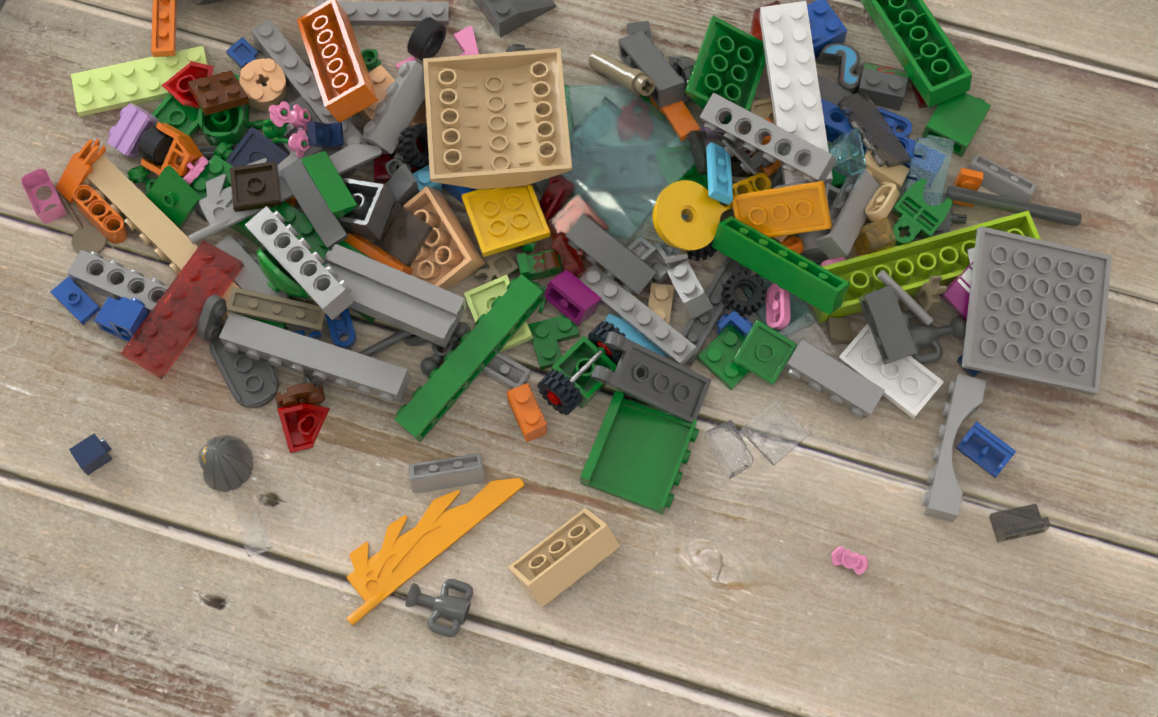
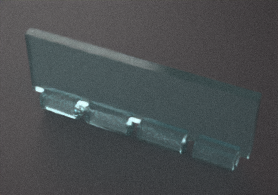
[904,135,955,206]

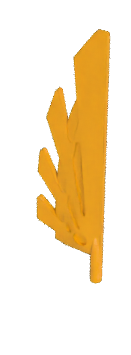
[346,478,525,626]

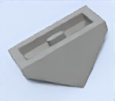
[654,241,688,267]

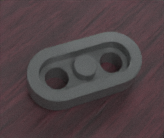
[196,294,227,342]

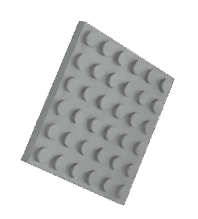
[962,226,1112,395]

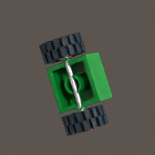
[537,321,626,415]

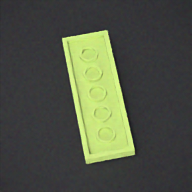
[71,46,208,117]

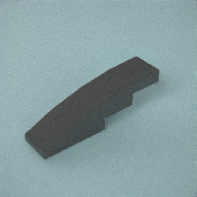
[281,158,349,250]

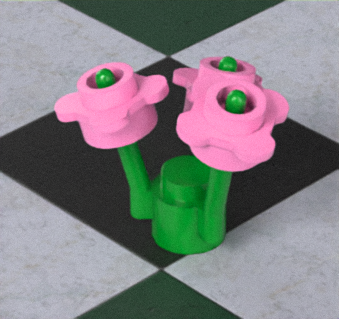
[262,101,311,157]

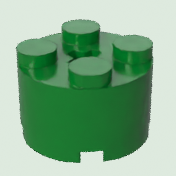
[198,106,248,146]

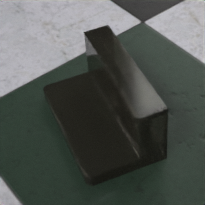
[989,504,1051,543]

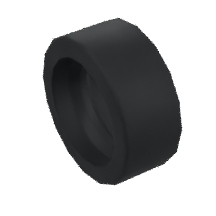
[407,17,446,62]

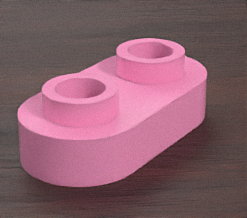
[766,284,791,330]

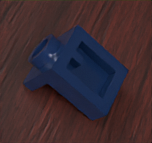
[307,121,344,148]

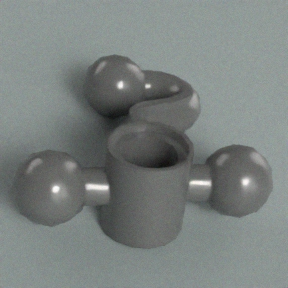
[401,322,471,376]

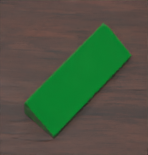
[301,151,358,219]

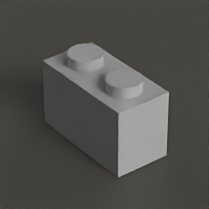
[667,260,713,319]

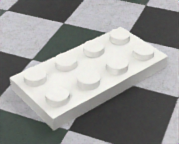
[837,324,944,419]

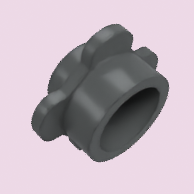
[385,154,411,176]

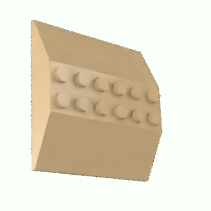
[423,48,572,189]

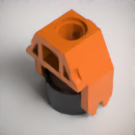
[138,122,204,177]

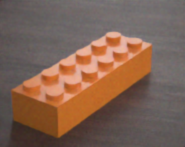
[296,0,378,122]

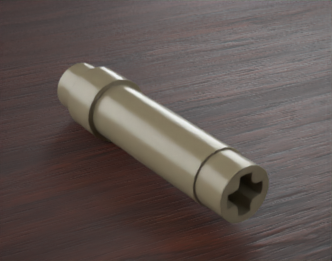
[589,51,655,96]

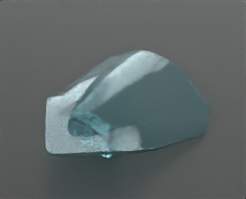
[562,85,707,240]

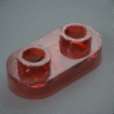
[551,231,585,277]

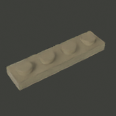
[226,287,326,332]

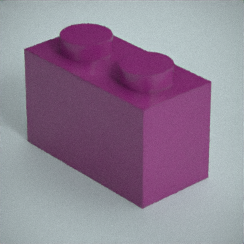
[544,269,602,326]

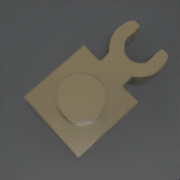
[475,251,519,285]
[915,276,947,315]

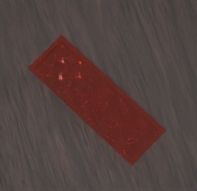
[120,240,244,380]

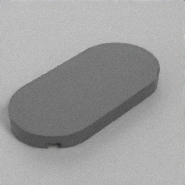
[210,324,279,408]

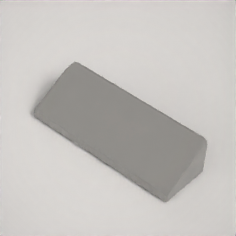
[967,154,1037,202]
[481,353,532,389]
[409,453,485,493]

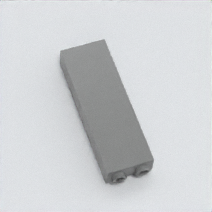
[324,244,466,348]

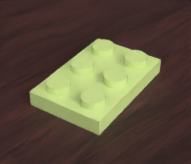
[464,275,534,353]

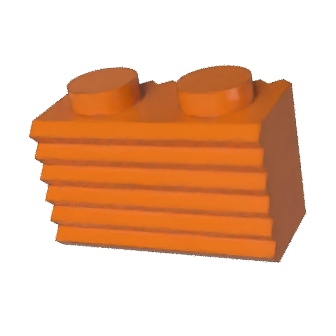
[507,383,547,442]

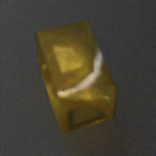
[854,217,896,256]

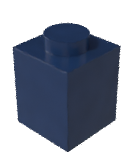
[69,433,113,476]

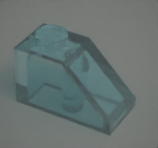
[828,127,867,178]

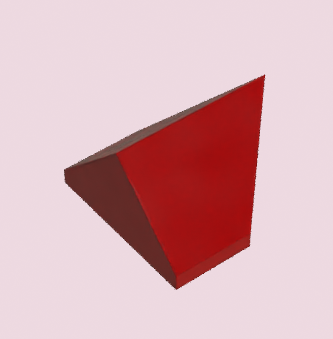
[161,61,214,109]
[278,403,330,453]

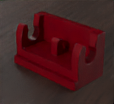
[539,174,575,225]

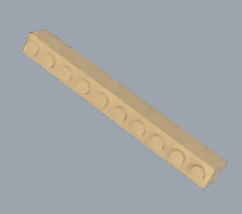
[84,150,240,322]

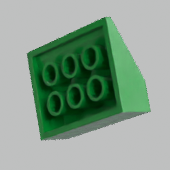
[685,15,766,124]

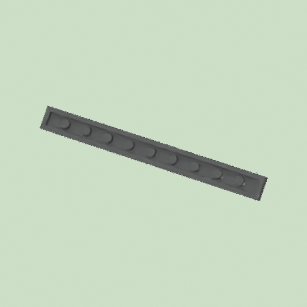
[681,166,784,365]

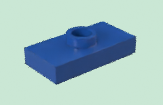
[50,277,101,325]

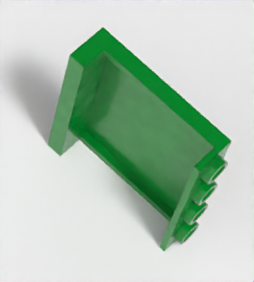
[580,390,700,514]

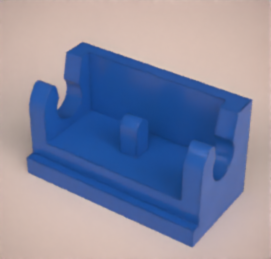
[956,421,1016,478]

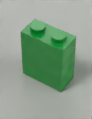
[922,92,991,157]

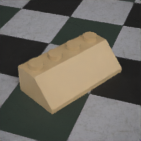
[508,508,620,607]

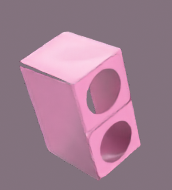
[21,168,67,224]

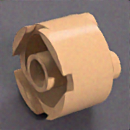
[240,58,287,111]

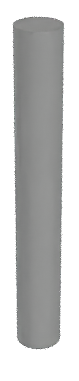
[876,270,934,326]

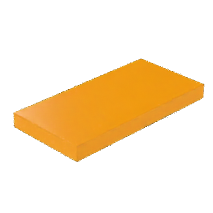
[732,181,832,238]

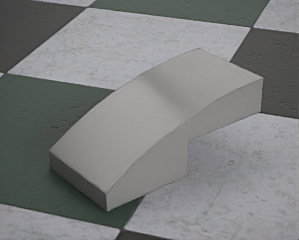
[628,236,673,284]

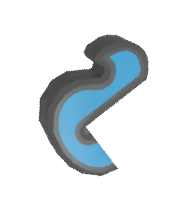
[818,43,861,95]

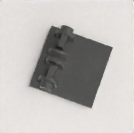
[722,130,770,175]

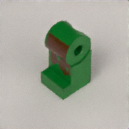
[517,250,563,281]

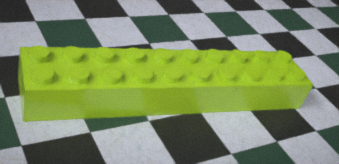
[812,211,1041,323]

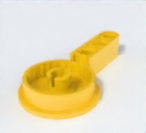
[653,173,771,251]

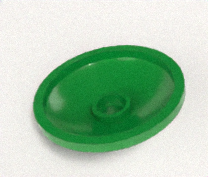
[257,247,311,298]

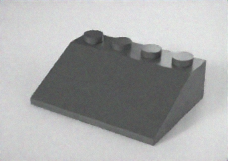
[474,0,556,38]

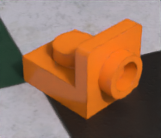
[952,167,983,207]

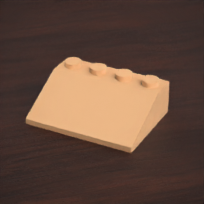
[381,186,485,290]

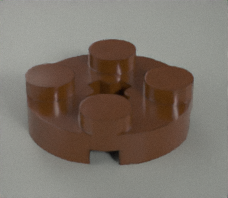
[275,383,325,408]

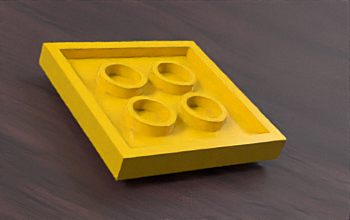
[461,184,550,257]

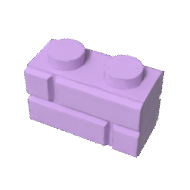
[107,103,159,159]

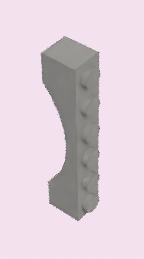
[922,373,987,522]

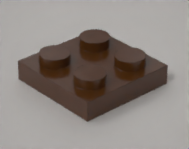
[188,71,249,115]

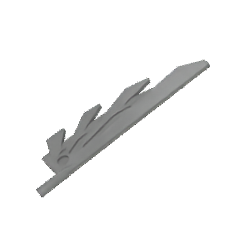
[188,144,382,244]

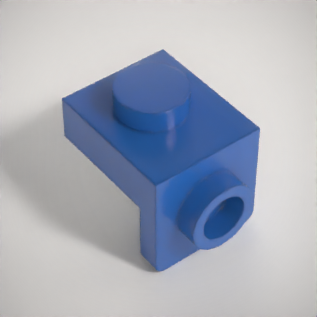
[716,310,753,338]

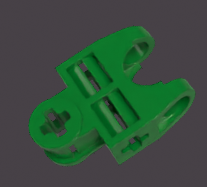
[889,177,953,246]

